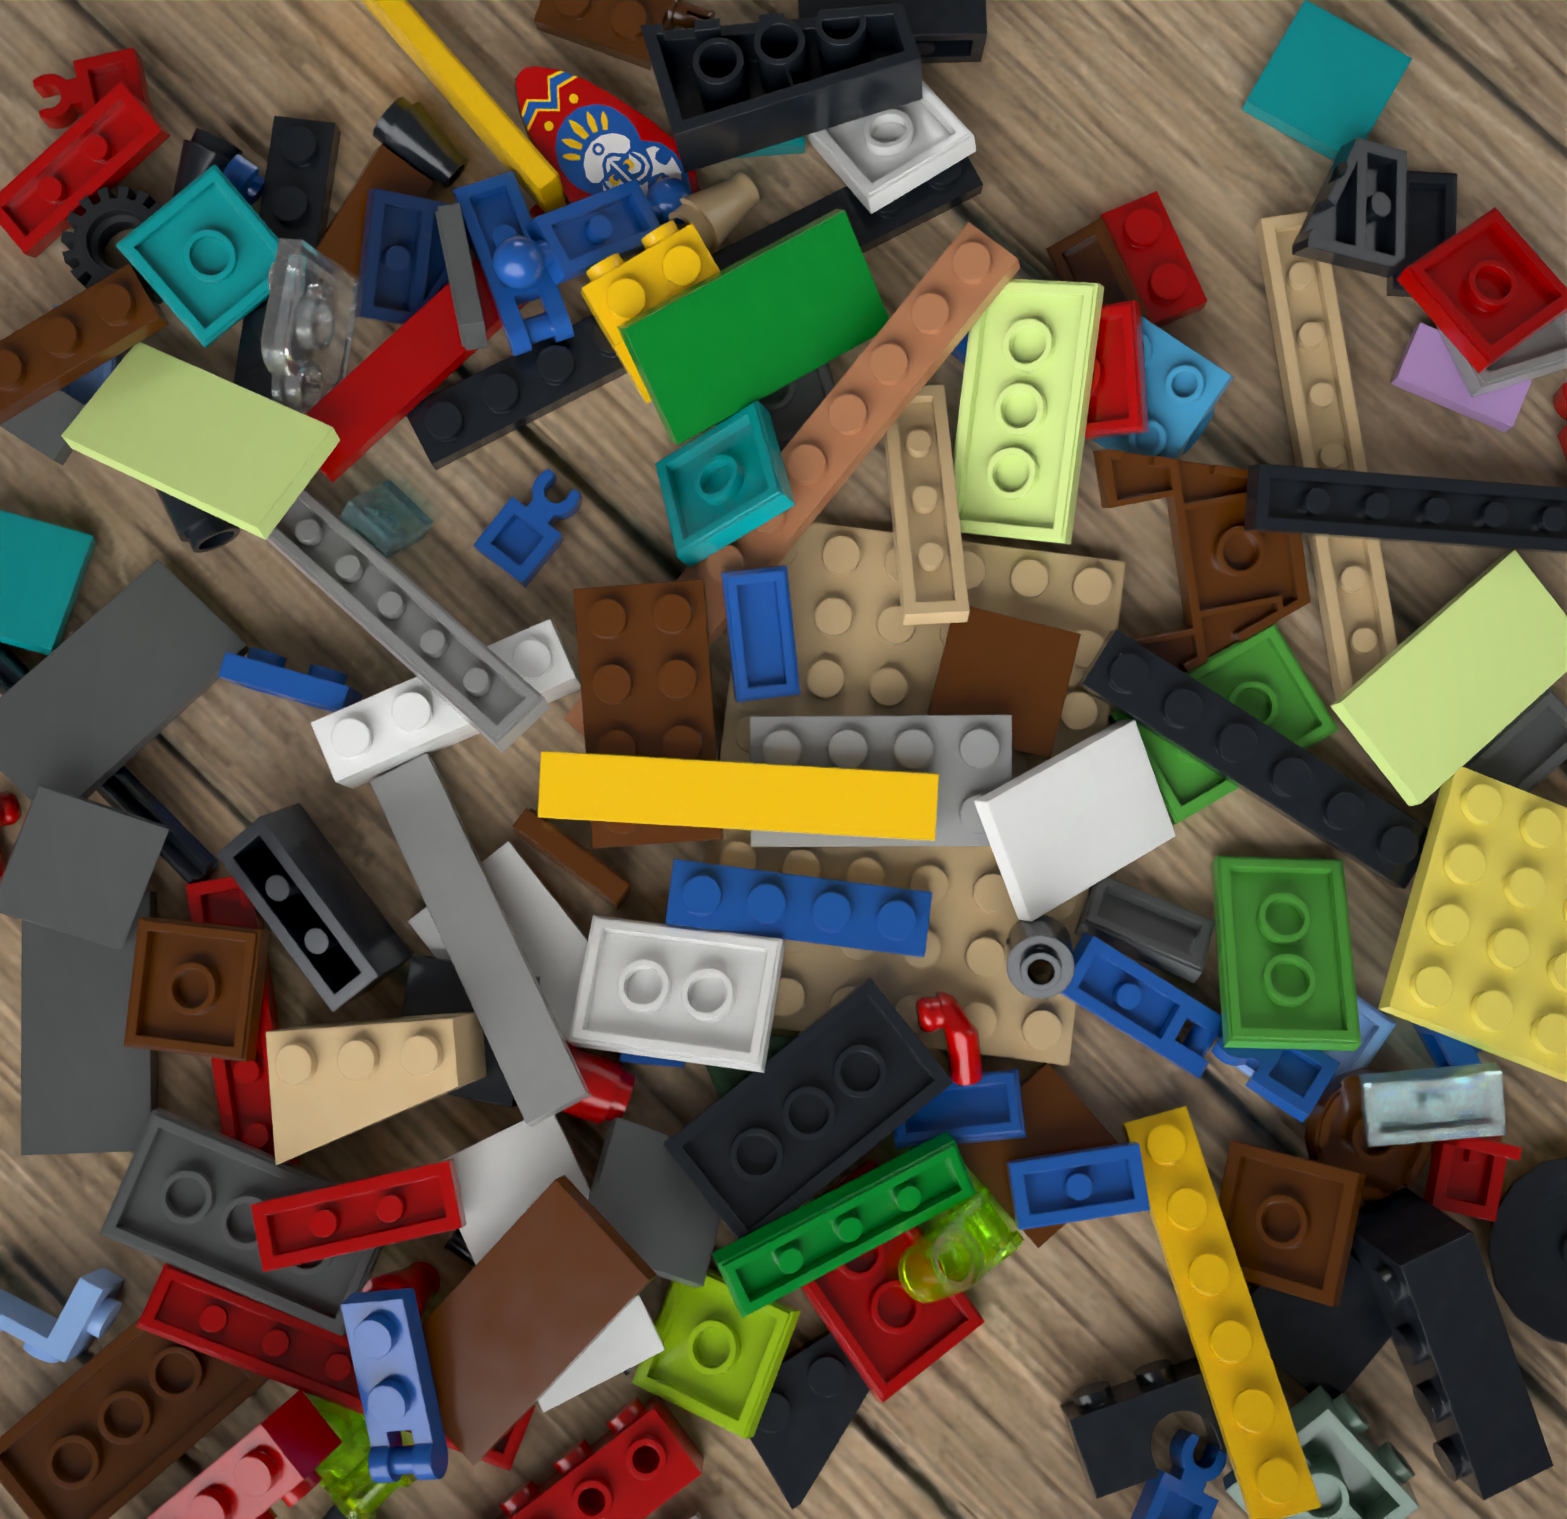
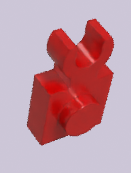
[33,47,153,129]

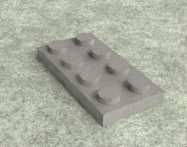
[750,715,1012,847]

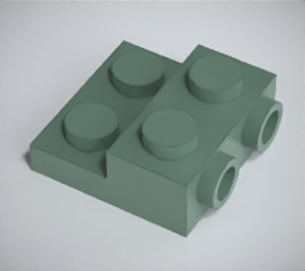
[1223,1386,1419,1519]

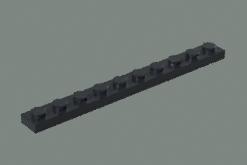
[406,156,983,470]

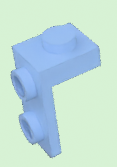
[0,1267,125,1363]

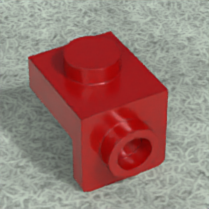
[1424,1120,1522,1222]

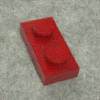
[1099,191,1208,327]

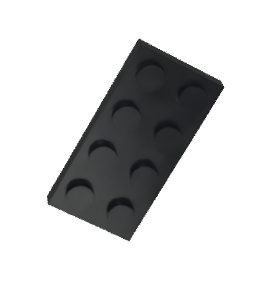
[663,977,953,1239]

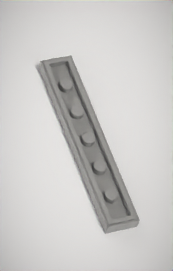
[266,487,550,753]
[370,752,591,1126]

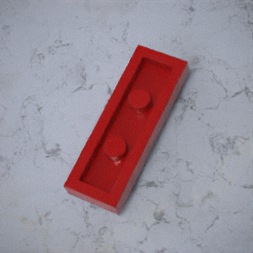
[0,81,171,258]
[250,1158,467,1272]

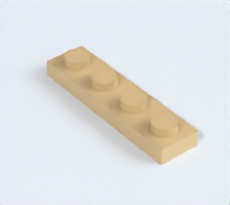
[884,384,970,625]

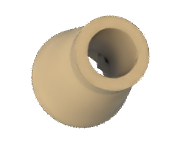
[668,172,760,254]

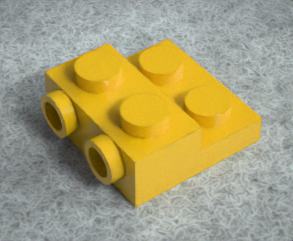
[581,221,720,405]

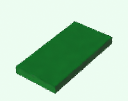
[617,209,889,445]

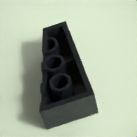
[640,3,923,173]
[1351,1187,1553,1501]

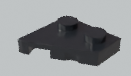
[1292,138,1407,278]
[750,1330,870,1510]

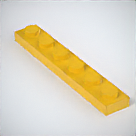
[1122,1106,1321,1519]

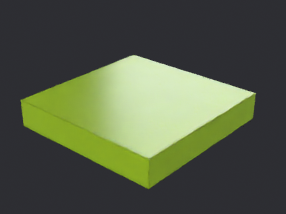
[632,1268,801,1439]

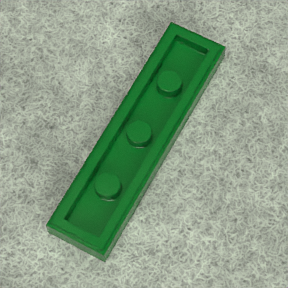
[711,1131,977,1318]

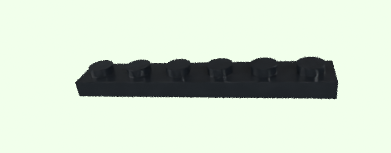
[234,116,341,412]
[1244,464,1567,554]
[1077,629,1429,889]

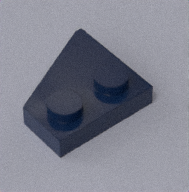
[354,188,471,325]

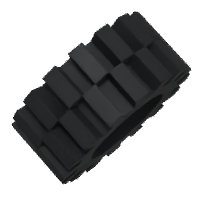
[61,186,164,305]

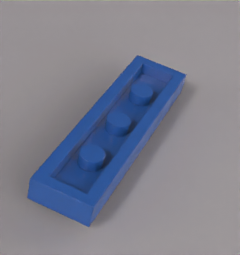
[665,859,932,957]

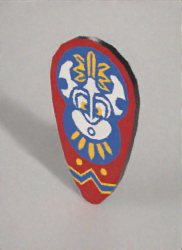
[514,66,700,255]

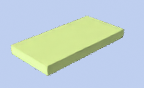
[953,279,1104,545]
[61,342,340,540]
[1330,550,1567,806]

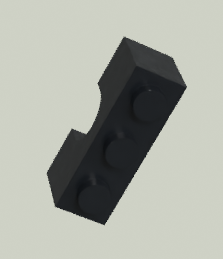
[1060,1357,1227,1499]

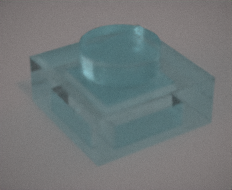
[340,479,434,559]

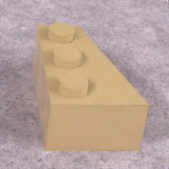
[266,1011,487,1165]

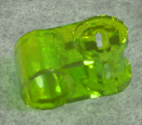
[898,1185,1024,1303]
[313,1398,417,1519]

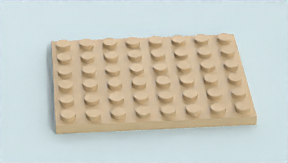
[706,522,1126,1066]

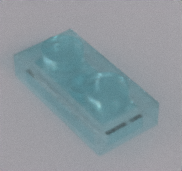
[1359,1062,1506,1147]

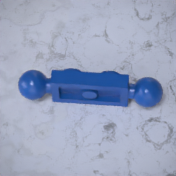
[493,177,693,289]

